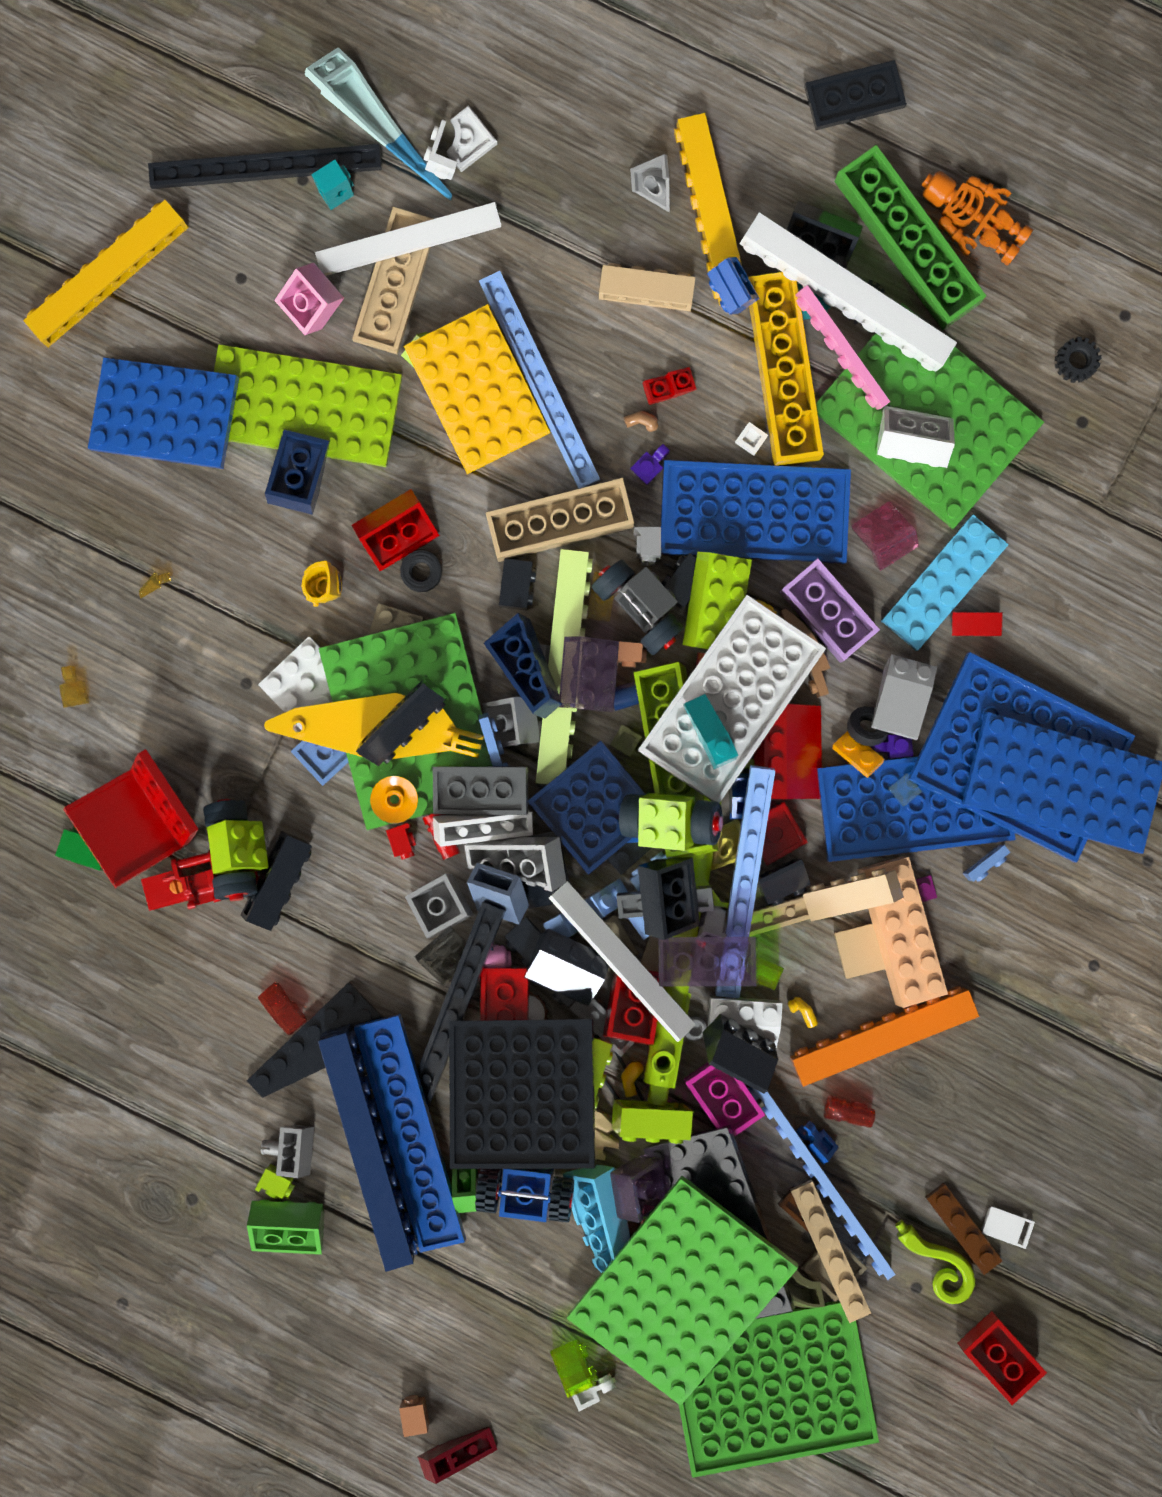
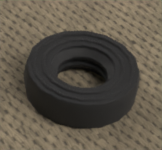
[400,550,442,592]
[847,706,889,746]

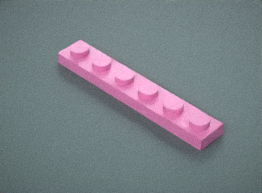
[795,285,890,410]

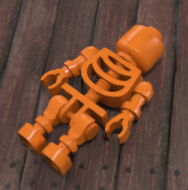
[921,171,1034,266]

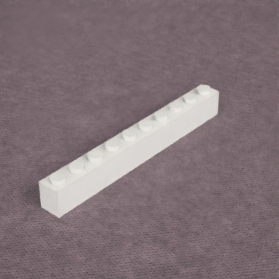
[740,213,957,372]

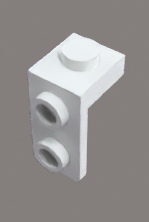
[423,119,458,180]

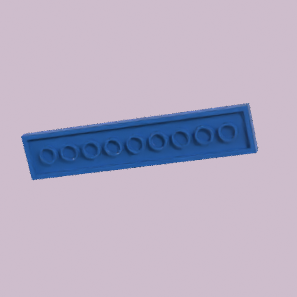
[354,1014,466,1253]

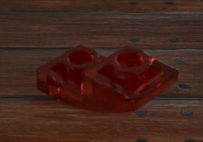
[258,982,307,1035]

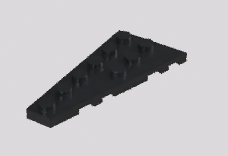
[247,982,384,1098]

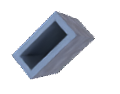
[467,863,529,925]

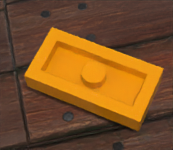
[832,731,884,778]

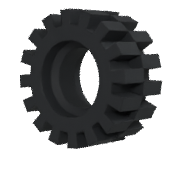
[1055,337,1102,383]

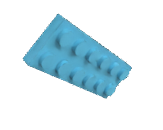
[881,515,1009,651]

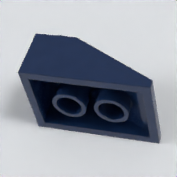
[265,430,330,515]

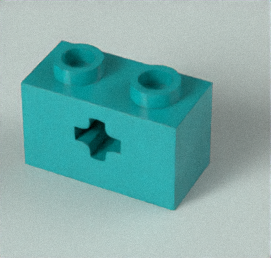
[311,160,354,210]

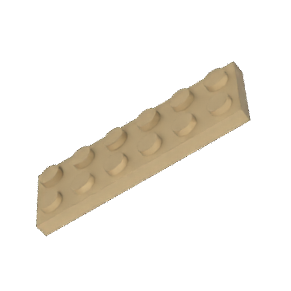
[352,207,432,355]

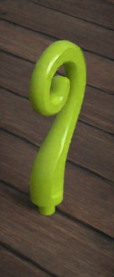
[895,1220,975,1304]

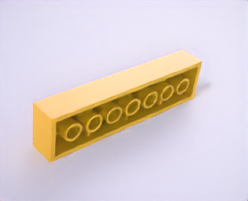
[748,272,824,466]

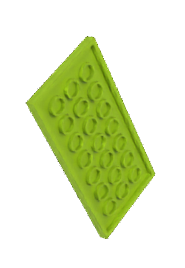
[214,344,402,467]

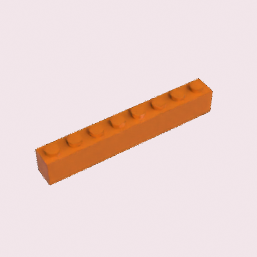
[790,986,979,1087]

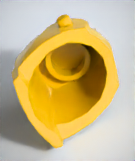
[301,561,342,607]

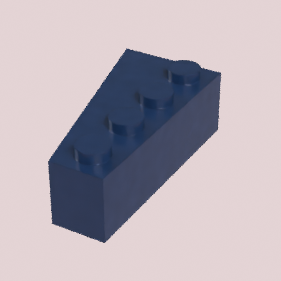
[484,613,562,719]

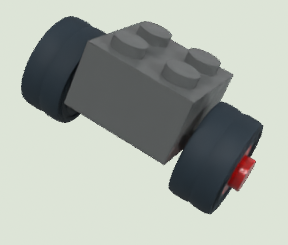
[592,559,684,655]

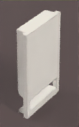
[981,1206,1035,1249]

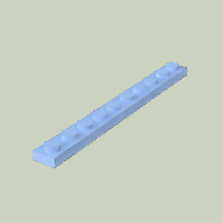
[479,271,600,489]
[715,765,775,998]
[748,1087,895,1280]

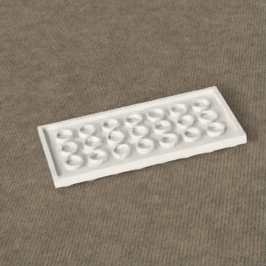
[638,595,826,803]

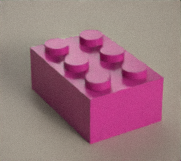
[684,1062,765,1137]

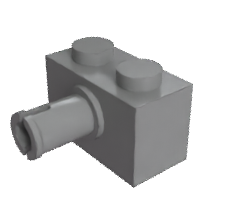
[261,1124,314,1178]

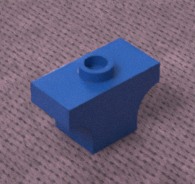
[729,773,749,819]

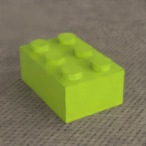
[611,1099,693,1144]

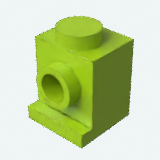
[255,1164,295,1199]

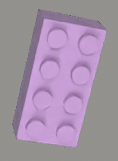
[779,559,880,663]

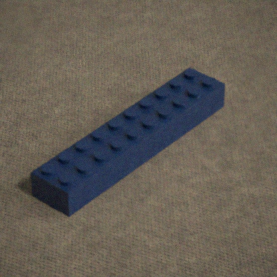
[318,1025,418,1272]

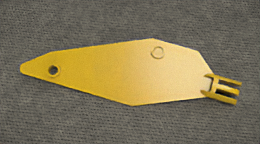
[264,693,484,759]

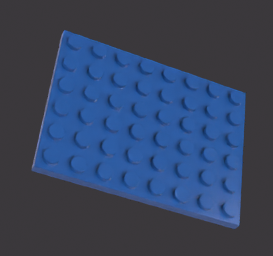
[908,652,1135,863]

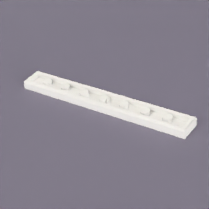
[315,202,501,276]
[549,881,696,1042]

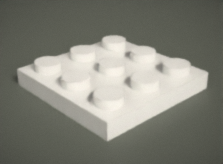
[258,637,332,730]

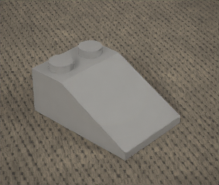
[871,654,937,740]

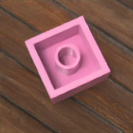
[275,263,344,335]

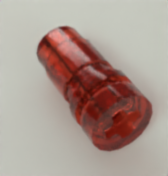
[823,1095,876,1128]

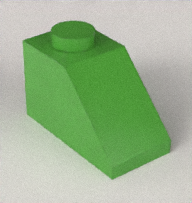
[452,1169,478,1213]

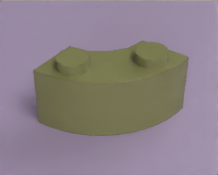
[786,1270,825,1308]

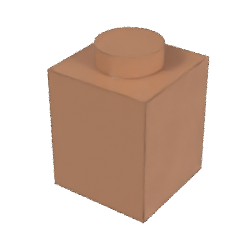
[399,1395,430,1437]

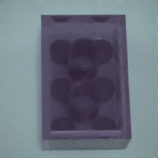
[559,636,619,712]

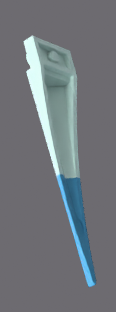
[305,48,452,200]

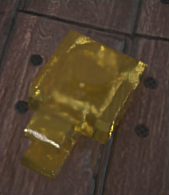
[59,666,89,708]

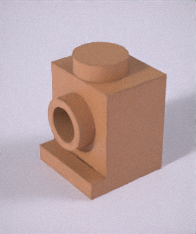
[613,641,647,668]

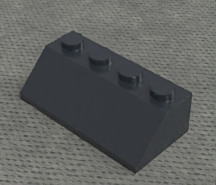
[356,676,447,766]

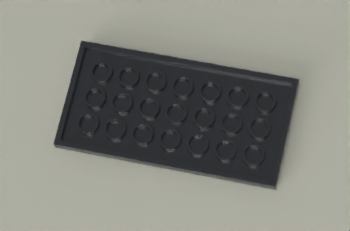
[643,1125,795,1319]

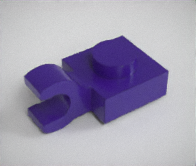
[630,444,670,485]
[871,735,913,759]

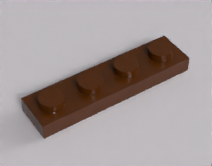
[925,1183,1002,1275]

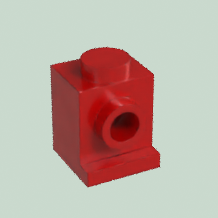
[386,823,417,860]

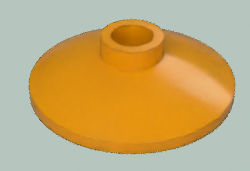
[370,776,418,823]

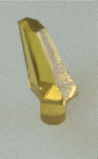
[139,572,171,599]

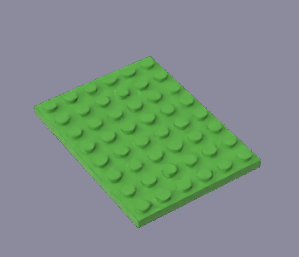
[816,303,1044,529]
[318,613,493,830]
[567,1176,798,1406]
[679,1300,879,1478]

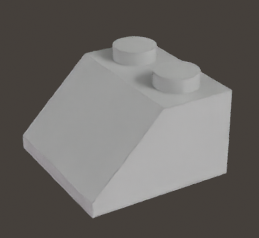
[482,697,540,748]

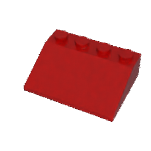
[754,704,822,799]

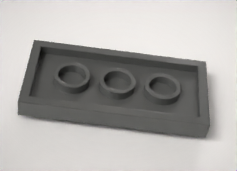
[433,766,528,815]

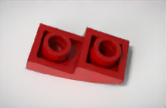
[642,367,696,405]
[952,612,1003,636]

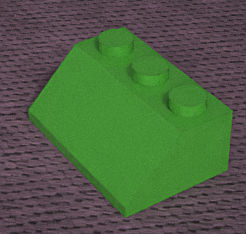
[247,1200,324,1254]

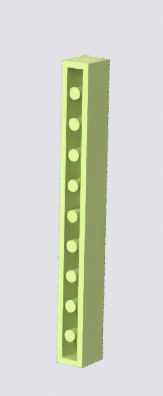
[536,549,593,784]

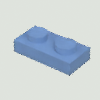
[963,844,1010,882]

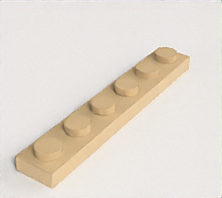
[790,1180,871,1323]

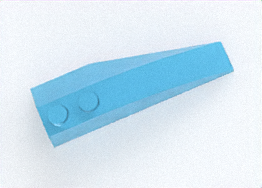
[563,1165,630,1273]

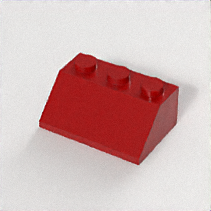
[351,489,440,572]

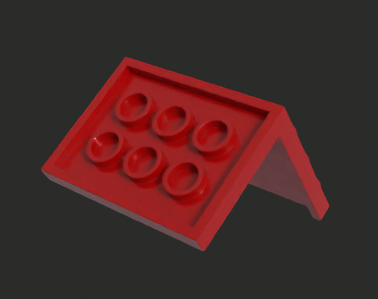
[63,749,199,889]

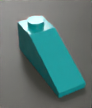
[683,694,739,770]

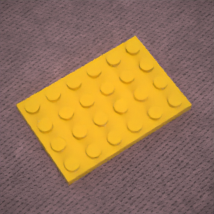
[404,304,550,474]

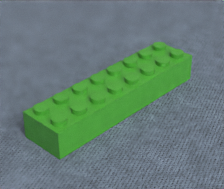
[834,145,986,330]

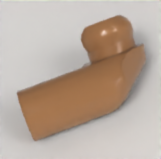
[623,411,658,432]

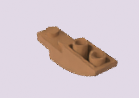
[779,609,830,698]

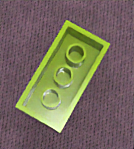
[683,552,752,649]

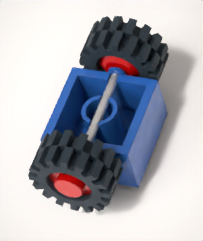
[475,1169,574,1223]

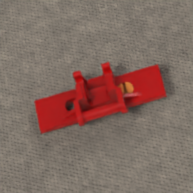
[141,849,259,911]

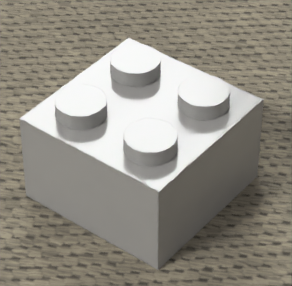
[405,874,474,938]

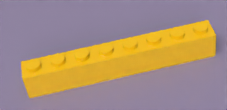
[674,113,742,306]
[23,200,188,348]

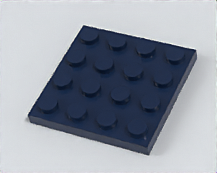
[528,741,646,875]

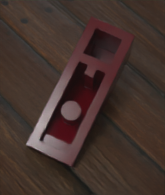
[417,1427,497,1484]

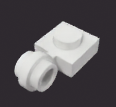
[569,1374,616,1411]

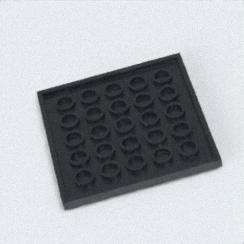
[449,1019,596,1169]

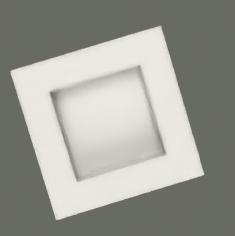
[735,422,768,456]

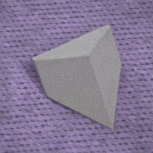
[630,154,670,213]

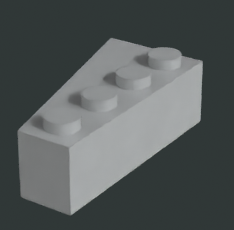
[464,837,566,892]

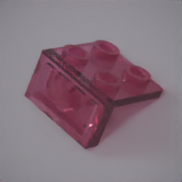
[851,502,919,571]

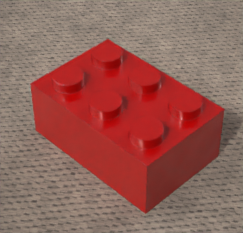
[603,970,666,1045]
[957,1311,1047,1405]

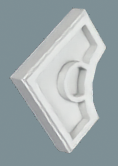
[447,105,497,172]

